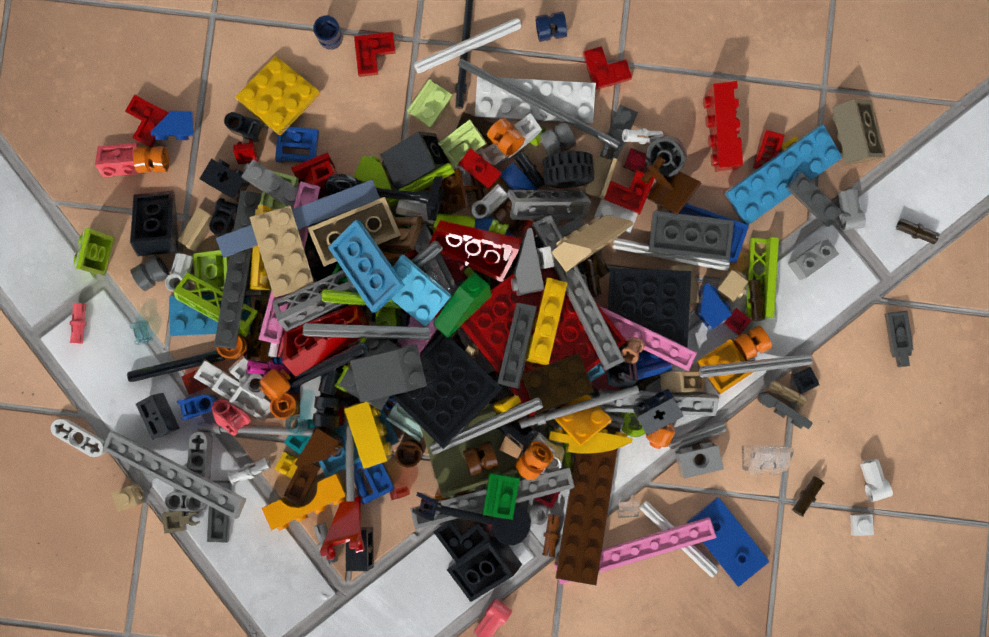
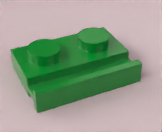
[482,473,520,520]

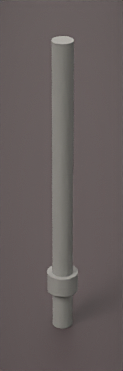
[519,386,639,428]
[197,422,316,436]

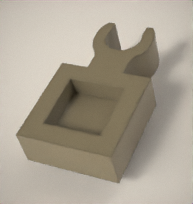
[162,511,200,534]

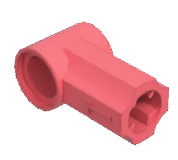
[474,598,512,637]

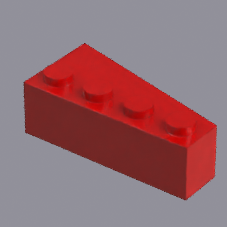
[703,81,743,172]
[428,220,522,282]
[282,305,369,376]

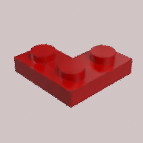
[354,32,396,77]
[583,46,632,90]
[125,94,169,148]
[603,170,655,215]

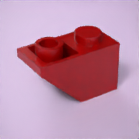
[304,160,338,200]

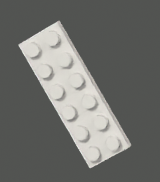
[475,76,596,124]

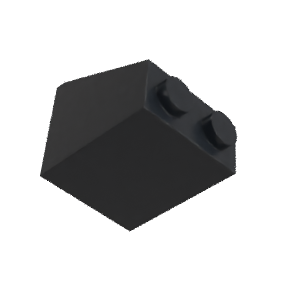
[380,131,449,190]

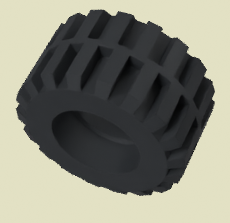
[542,151,595,188]

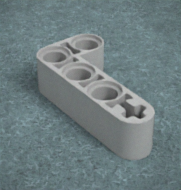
[164,431,213,512]

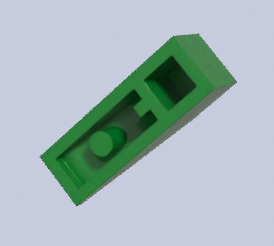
[433,273,492,338]

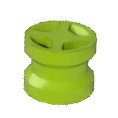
[489,219,509,235]

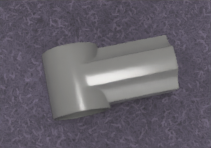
[838,189,866,230]

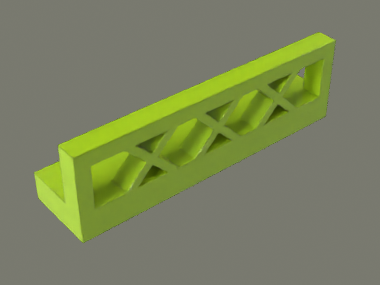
[745,237,779,319]
[173,272,258,338]

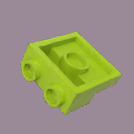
[193,250,229,293]

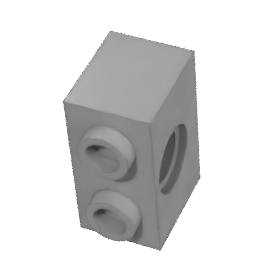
[788,238,839,280]
[675,442,724,478]

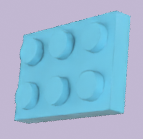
[391,255,452,327]

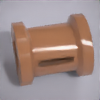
[621,337,645,364]

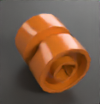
[487,118,525,156]
[133,146,170,173]
[733,326,772,361]
[216,334,249,359]
[270,392,300,419]
[515,441,553,480]

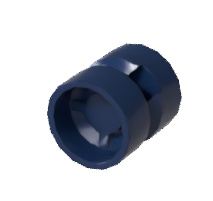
[535,11,567,42]
[313,15,343,50]

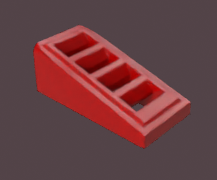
[753,129,785,169]

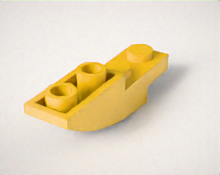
[548,428,633,454]

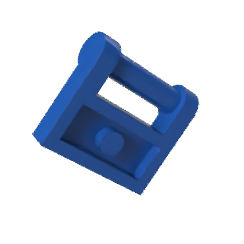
[275,127,319,163]
[354,461,396,505]

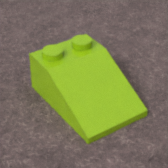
[73,228,114,276]

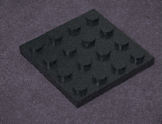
[608,268,691,350]
[390,333,502,449]

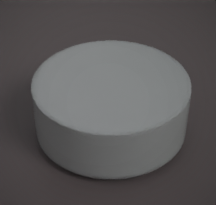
[529,504,548,525]

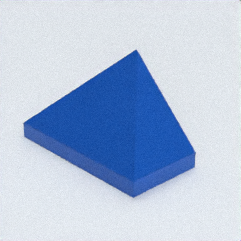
[500,162,538,198]

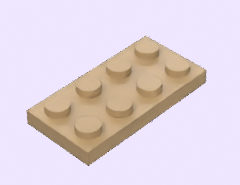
[249,206,314,298]

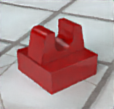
[233,140,258,164]

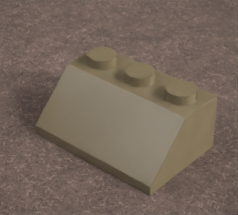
[832,99,885,164]

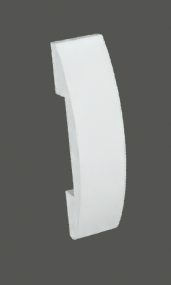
[476,113,542,167]

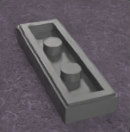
[207,480,232,543]

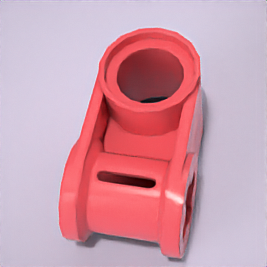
[211,399,251,436]

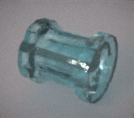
[129,320,153,345]

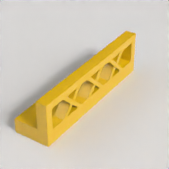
[250,205,275,290]

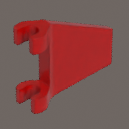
[320,496,364,560]

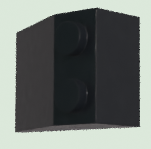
[130,191,179,256]
[447,535,523,602]

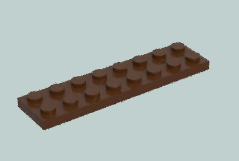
[555,425,621,586]

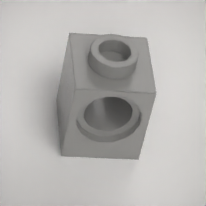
[239,369,265,399]

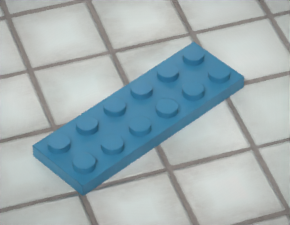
[724,124,842,225]

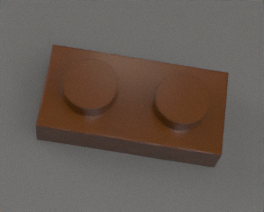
[284,463,321,504]

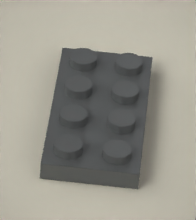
[648,211,734,261]

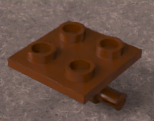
[641,156,702,214]
[431,168,485,215]

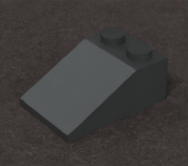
[350,344,427,402]

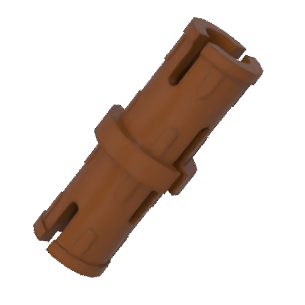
[542,514,561,557]

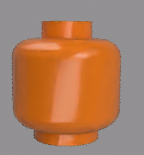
[259,369,291,399]
[646,423,675,449]

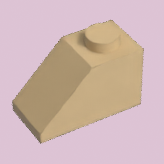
[660,372,704,392]

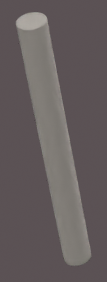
[345,419,355,501]

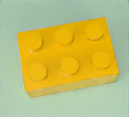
[344,402,394,469]

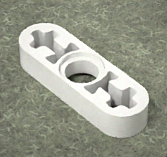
[51,419,105,457]

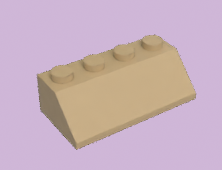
[308,197,401,266]
[552,215,634,272]

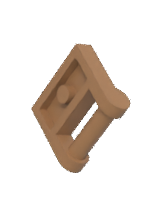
[377,215,423,250]

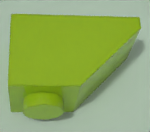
[353,155,392,190]

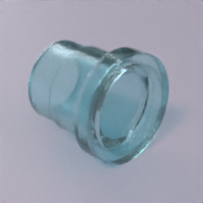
[285,415,308,436]

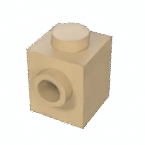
[716,270,748,302]
[111,483,146,512]

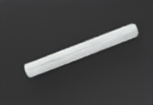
[639,501,719,577]

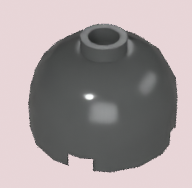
[646,136,687,177]

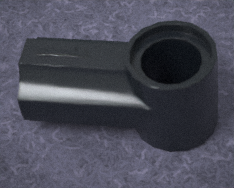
[318,353,348,395]

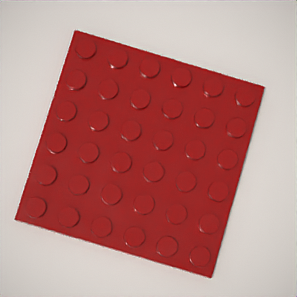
[461,267,627,417]

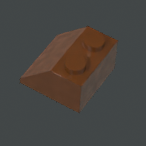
[295,427,344,466]

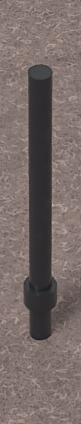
[455,0,474,109]

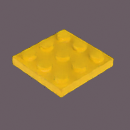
[235,56,320,136]

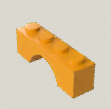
[262,472,346,531]

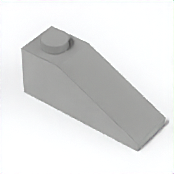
[511,228,544,296]

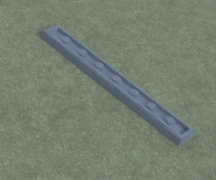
[216,180,380,258]

